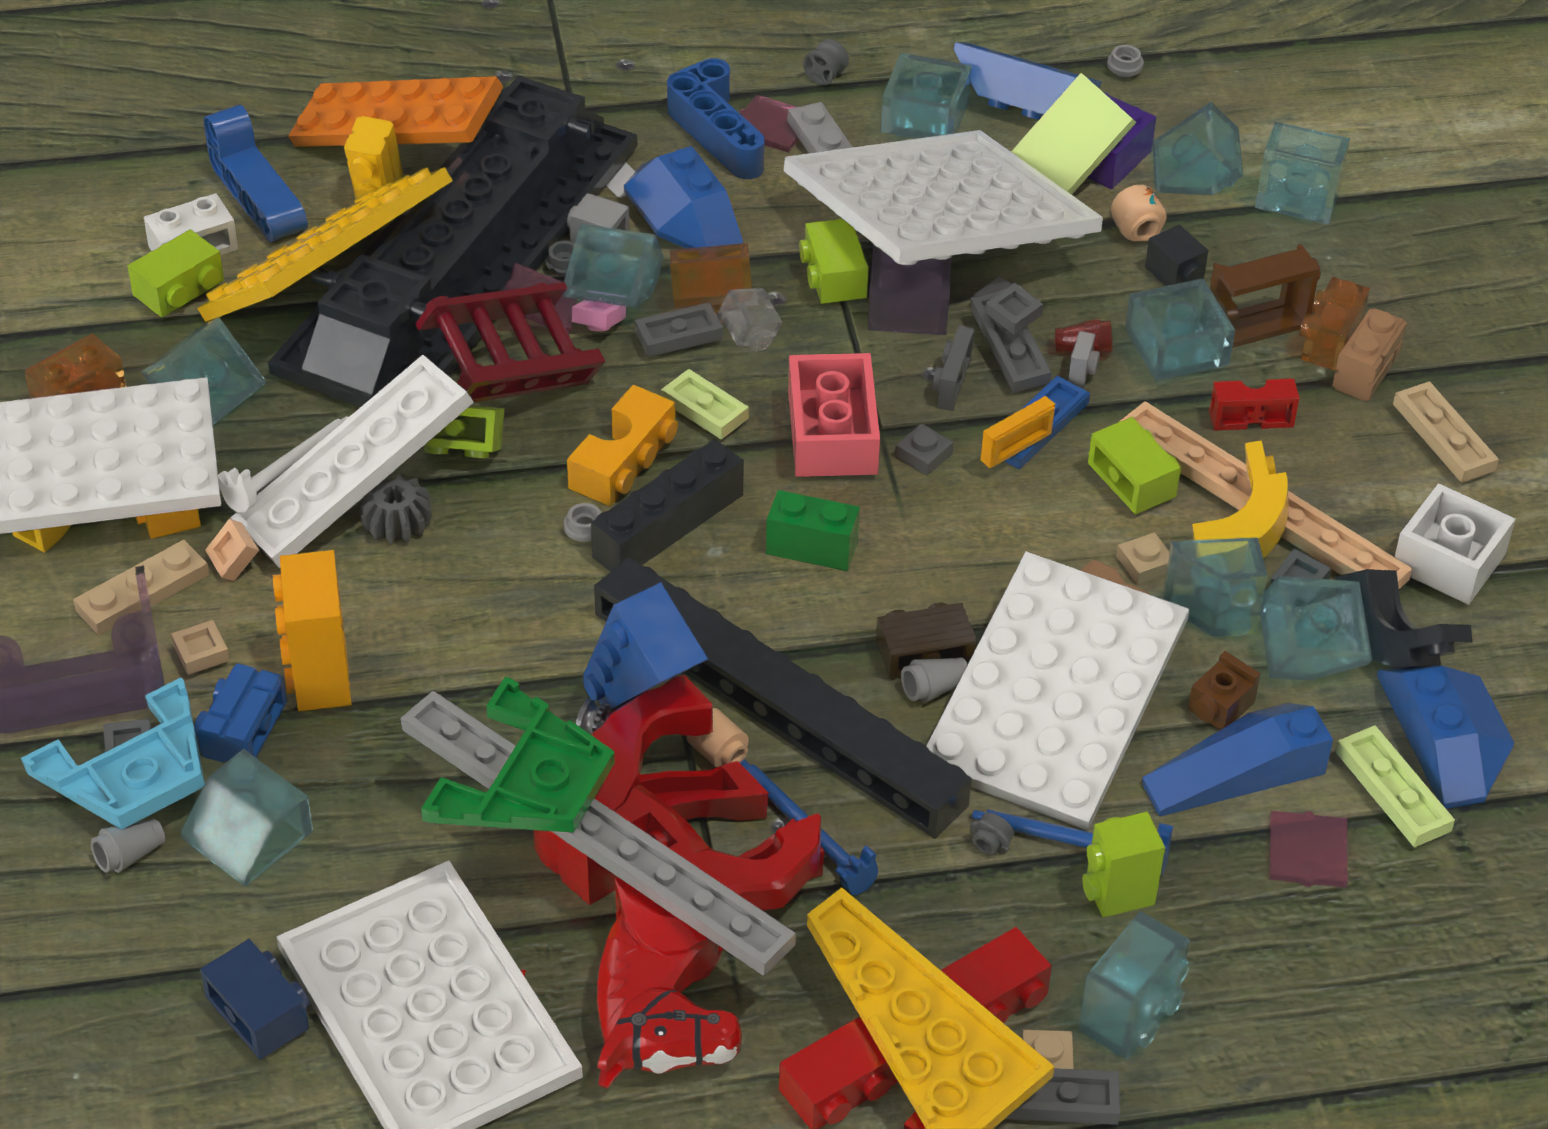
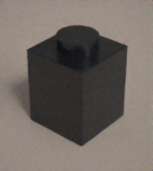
[1145,224,1209,293]

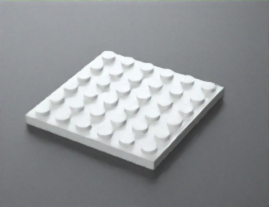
[784,130,1103,265]

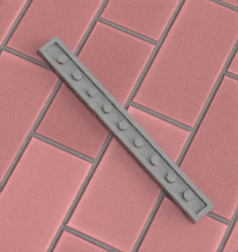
[401,691,796,976]

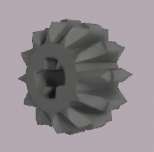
[360,474,432,545]

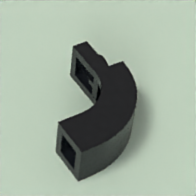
[1335,569,1473,668]

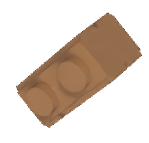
[1332,308,1407,401]

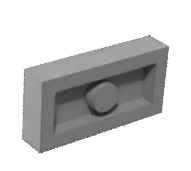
[787,102,853,153]

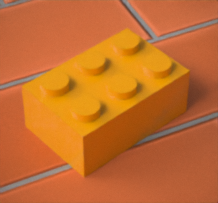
[272,550,352,711]

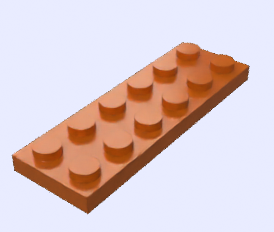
[288,76,504,147]

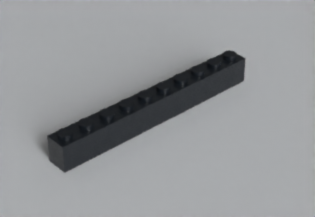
[594,557,972,839]

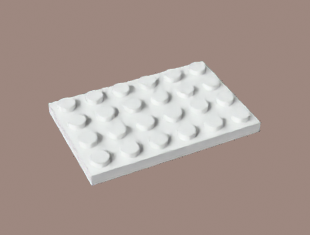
[0,377,221,534]
[927,552,1189,831]
[276,860,583,1129]

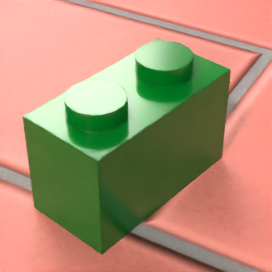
[766,490,860,571]

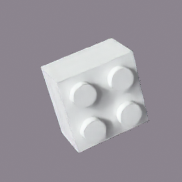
[1395,483,1516,605]

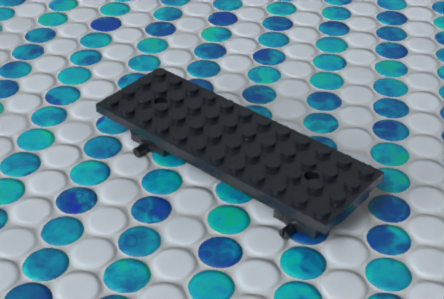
[268,75,638,407]

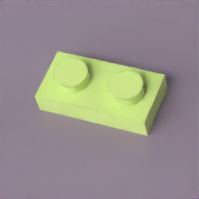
[661,369,749,440]

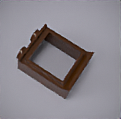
[1204,244,1321,350]

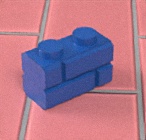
[195,663,287,769]

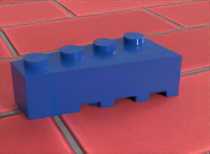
[583,582,708,709]

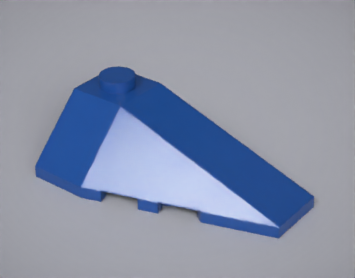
[1142,703,1333,817]

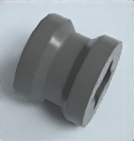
[803,39,849,85]

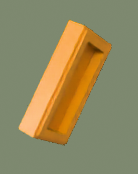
[980,396,1055,468]

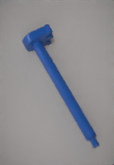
[740,759,878,895]
[972,809,1173,876]

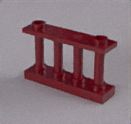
[415,282,606,403]

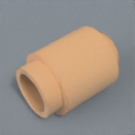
[687,708,749,767]

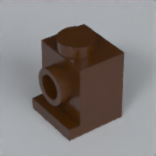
[1188,651,1261,730]

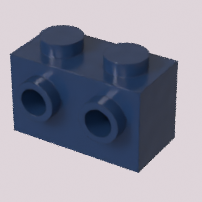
[200,938,310,1060]

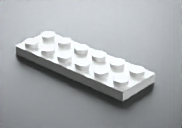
[231,355,474,568]

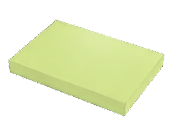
[1011,73,1136,195]

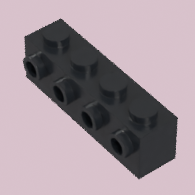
[591,439,744,572]

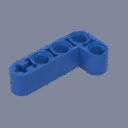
[667,58,765,179]
[203,104,308,242]

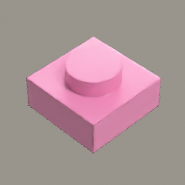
[572,296,626,332]

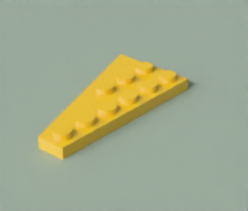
[807,888,1055,1129]

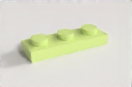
[1335,725,1455,848]

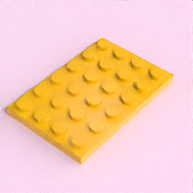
[197,167,452,322]

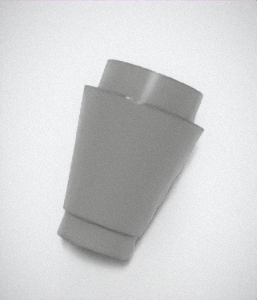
[901,657,968,703]
[91,818,165,873]

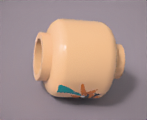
[1111,185,1167,241]

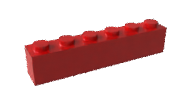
[779,927,1052,1129]

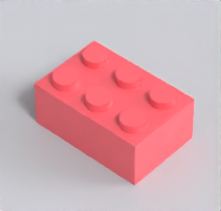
[788,353,880,477]

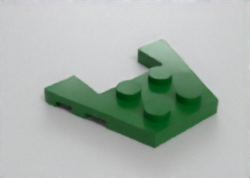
[421,676,615,833]

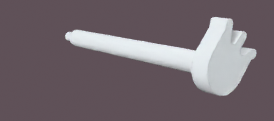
[218,416,349,513]

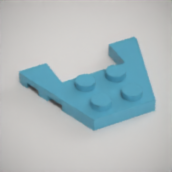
[21,678,205,830]

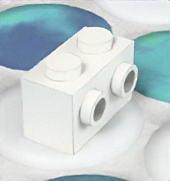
[144,193,238,255]

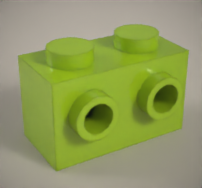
[799,219,868,304]
[127,229,224,318]
[423,405,504,458]
[1088,416,1181,515]
[1082,811,1165,918]

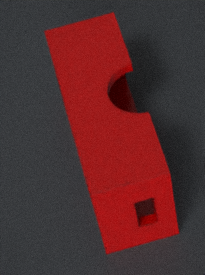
[1209,379,1300,431]

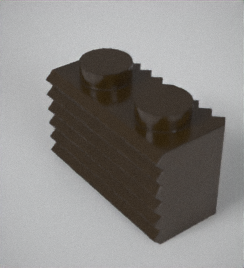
[876,602,976,681]

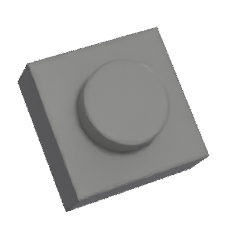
[1069,331,1100,389]

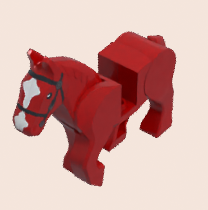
[533,675,825,1089]

